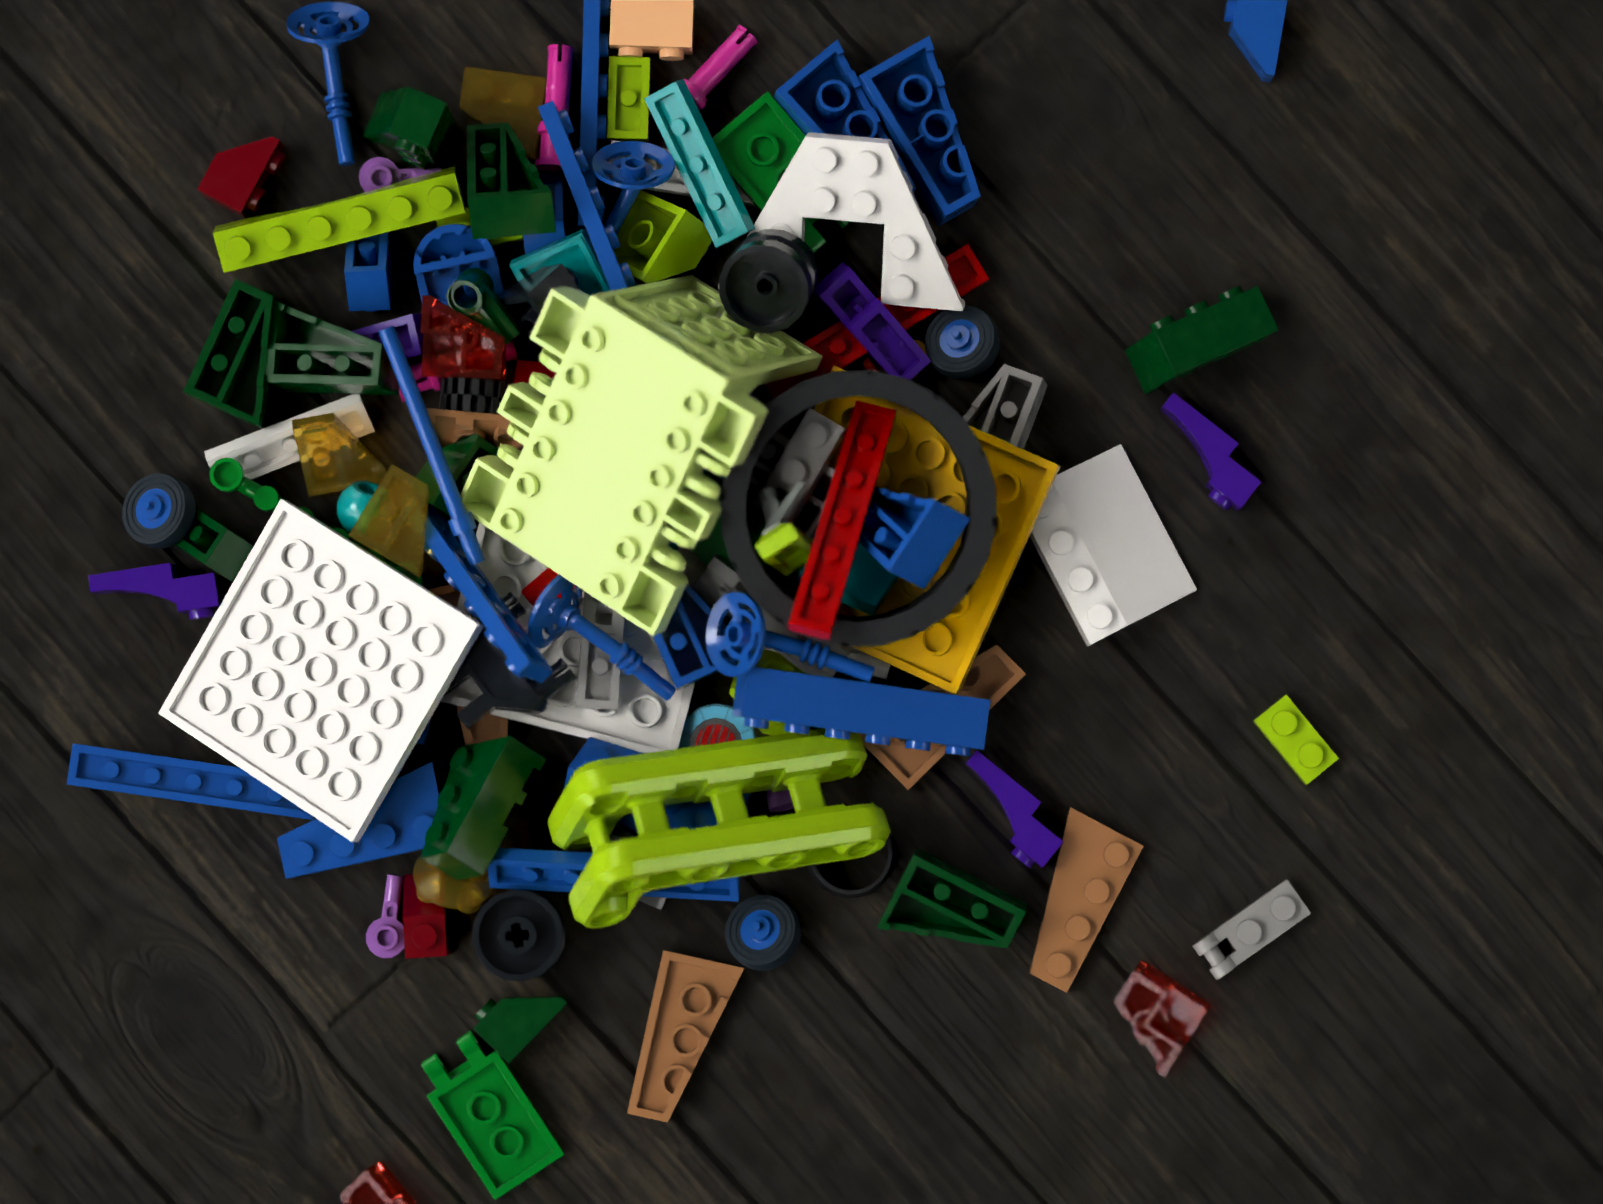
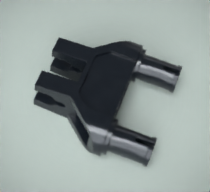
[443,591,577,730]

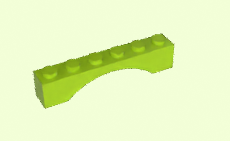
[213,167,465,273]

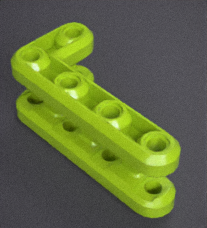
[547,728,891,929]

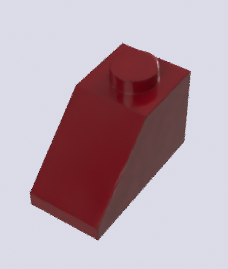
[403,872,451,959]

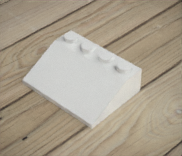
[1029,444,1197,647]

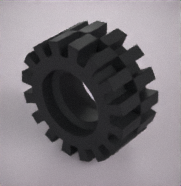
[439,377,513,414]

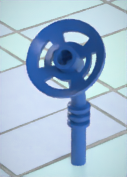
[287,2,370,167]
[590,141,675,241]
[527,575,676,701]
[705,592,875,683]

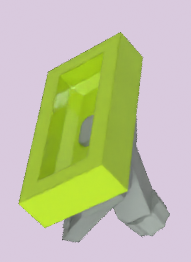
[755,481,813,576]

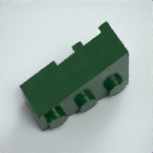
[265,301,400,395]

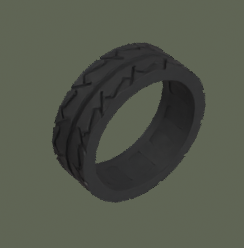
[720,370,997,647]

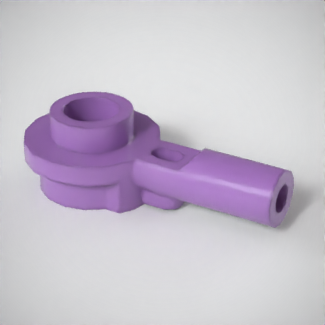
[359,157,441,192]
[366,875,404,958]

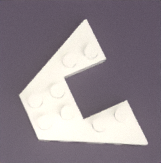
[718,132,965,311]

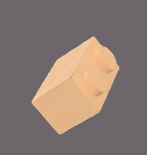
[609,0,694,61]

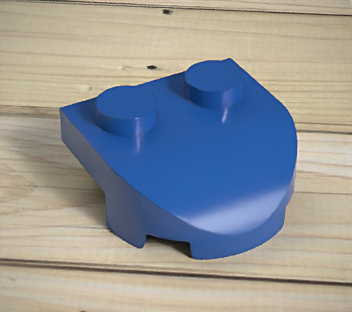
[413,223,504,312]

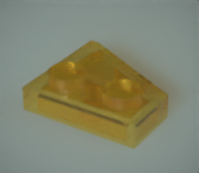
[459,67,547,158]
[292,413,387,496]
[349,464,430,577]

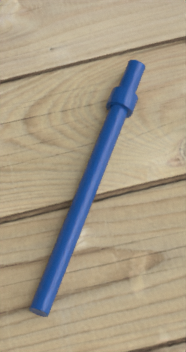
[378,326,485,566]

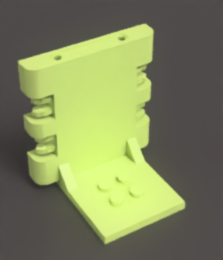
[460,275,823,636]

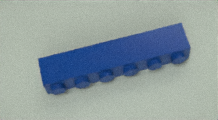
[732,667,990,757]

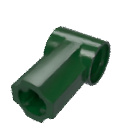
[446,268,524,352]

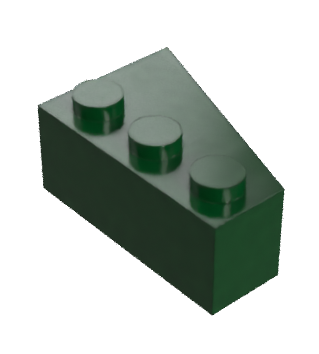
[362,86,456,170]
[467,122,556,239]
[183,279,278,429]
[1125,285,1279,395]
[420,736,546,880]
[877,847,1027,948]

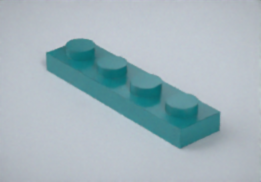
[644,79,756,248]

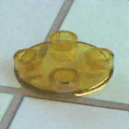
[413,855,494,913]

